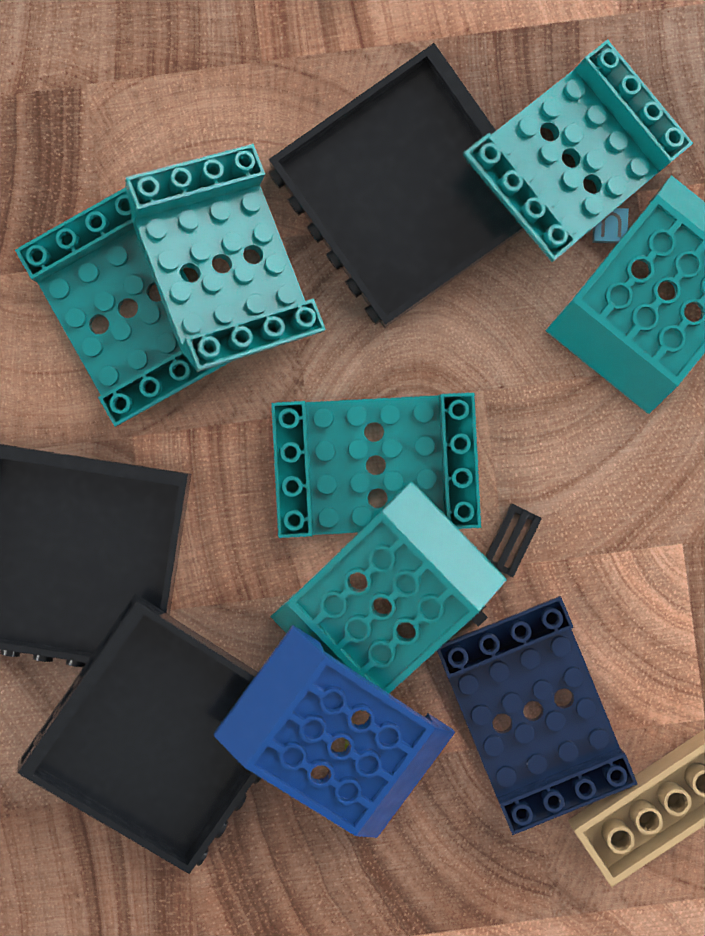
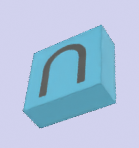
[592,208,629,243]

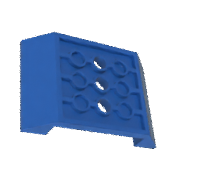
[214,625,455,838]

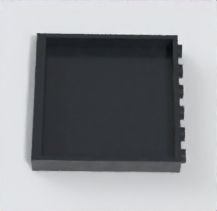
[268,43,524,328]
[0,444,192,667]
[17,594,261,874]

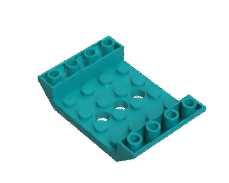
[463,39,693,262]
[125,144,326,372]
[545,175,705,414]
[15,187,232,427]
[271,392,481,538]
[270,481,507,712]

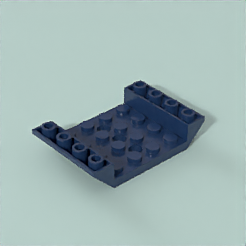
[437,596,638,835]

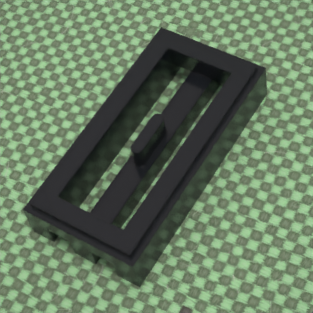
[485,503,542,577]

